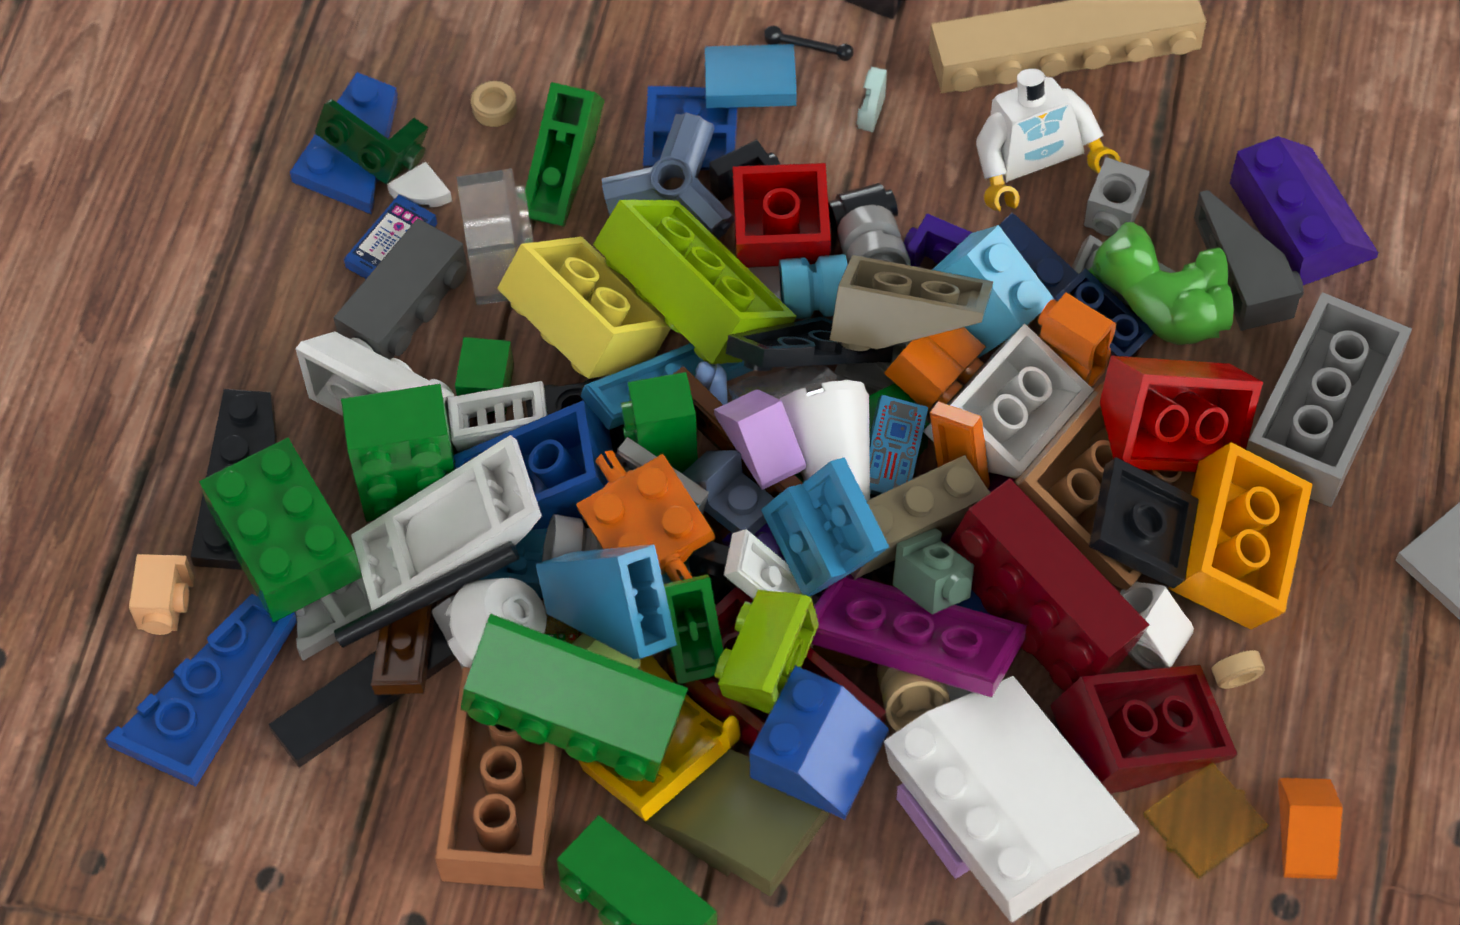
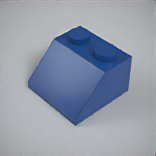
[749,666,889,820]

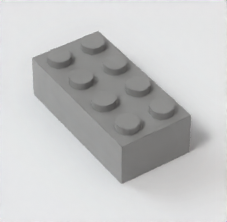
[1246,292,1412,507]

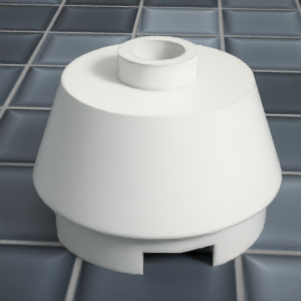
[445,578,547,668]

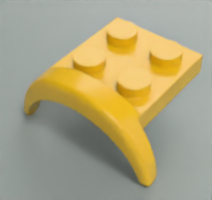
[578,655,740,822]

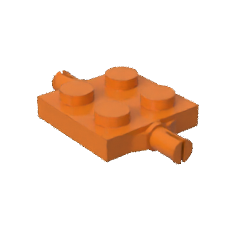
[576,450,715,582]

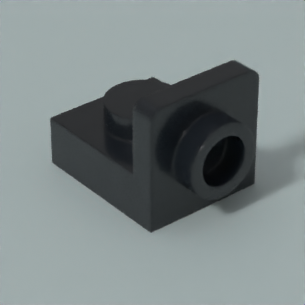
[709,139,781,202]

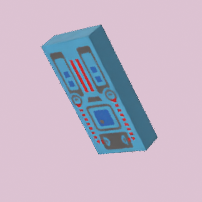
[870,395,928,496]

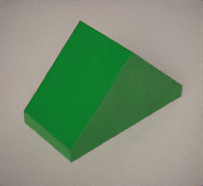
[664,574,724,684]

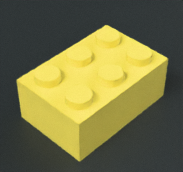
[497,236,671,379]

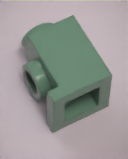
[893,528,974,614]

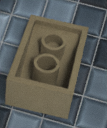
[830,255,993,351]

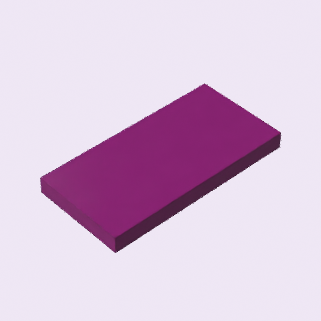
[811,574,1026,698]

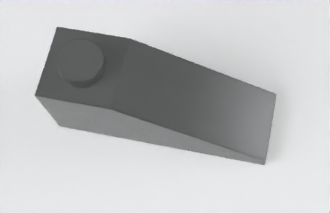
[1194,190,1304,331]

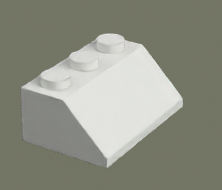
[923,323,1094,478]
[296,332,454,430]

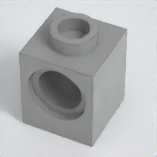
[1084,157,1150,236]

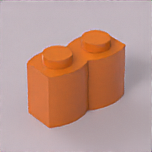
[1038,292,1116,387]
[884,327,986,410]

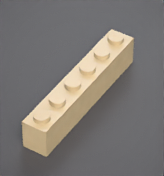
[929,0,1206,93]

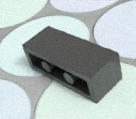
[333,218,467,360]

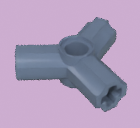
[601,112,734,240]

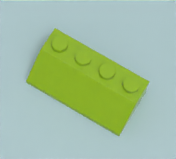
[593,200,797,365]

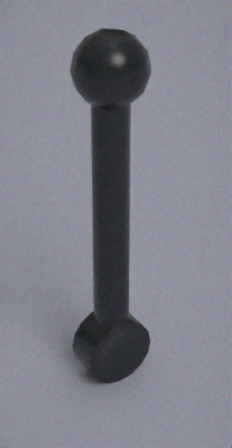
[764,26,854,61]

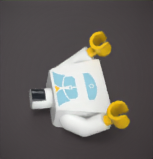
[976,68,1121,212]

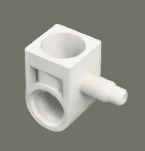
[1120,582,1194,670]

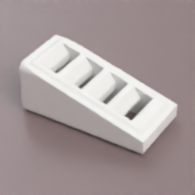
[447,381,547,453]

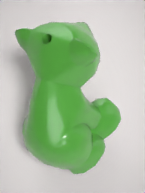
[1089,222,1234,345]

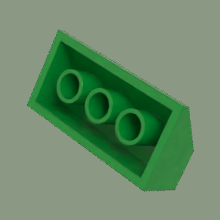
[460,613,688,783]

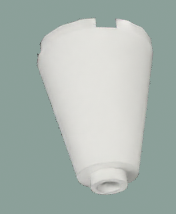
[779,380,870,501]

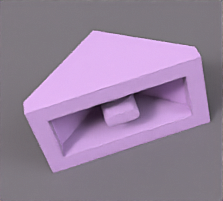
[714,389,806,490]

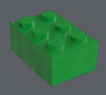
[341,383,456,522]
[199,437,362,623]

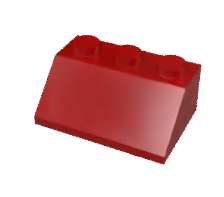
[1100,356,1263,472]

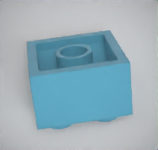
[932,225,1054,358]

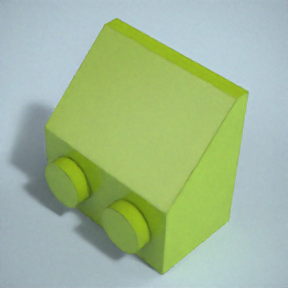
[715,590,819,714]

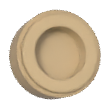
[471,81,517,127]
[1211,650,1265,689]

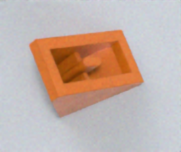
[1278,778,1343,879]

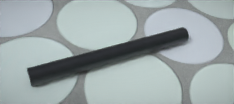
[334,541,520,648]

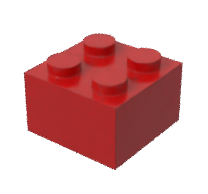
[733,163,831,268]

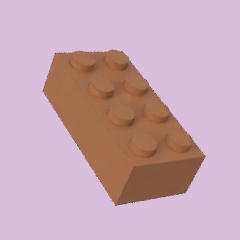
[435,667,562,889]

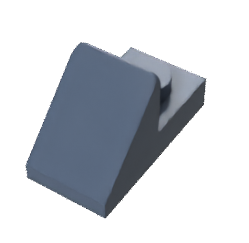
[682,450,774,535]

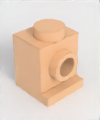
[129,554,195,635]

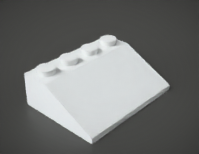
[884,676,1139,923]

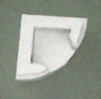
[387,162,452,208]

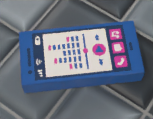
[344,195,437,279]

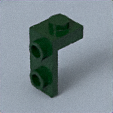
[315,99,429,185]

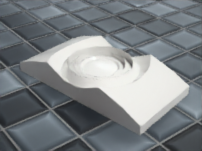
[351,435,542,611]

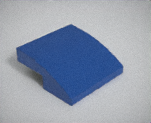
[643,86,738,170]

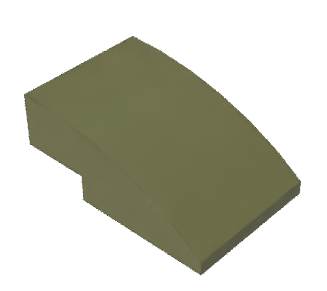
[644,749,829,897]

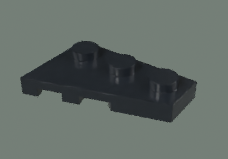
[726,316,894,371]

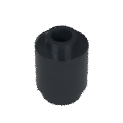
[828,183,898,237]

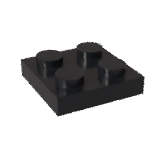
[1089,457,1199,589]

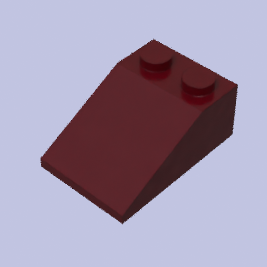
[1050,665,1238,793]

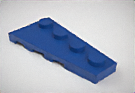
[105,594,297,787]

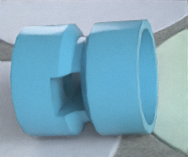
[779,254,848,320]

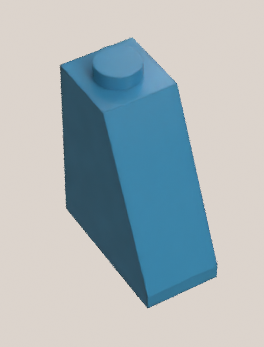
[536,544,677,659]

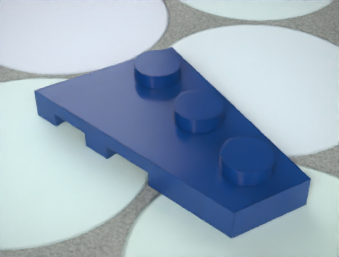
[290,72,398,214]

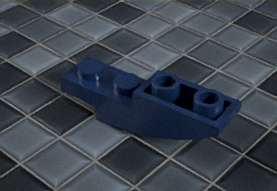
[999,212,1154,357]

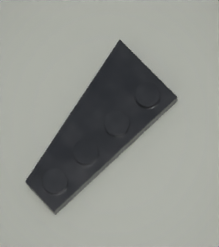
[190,389,277,570]

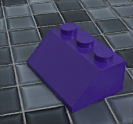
[1230,136,1379,286]

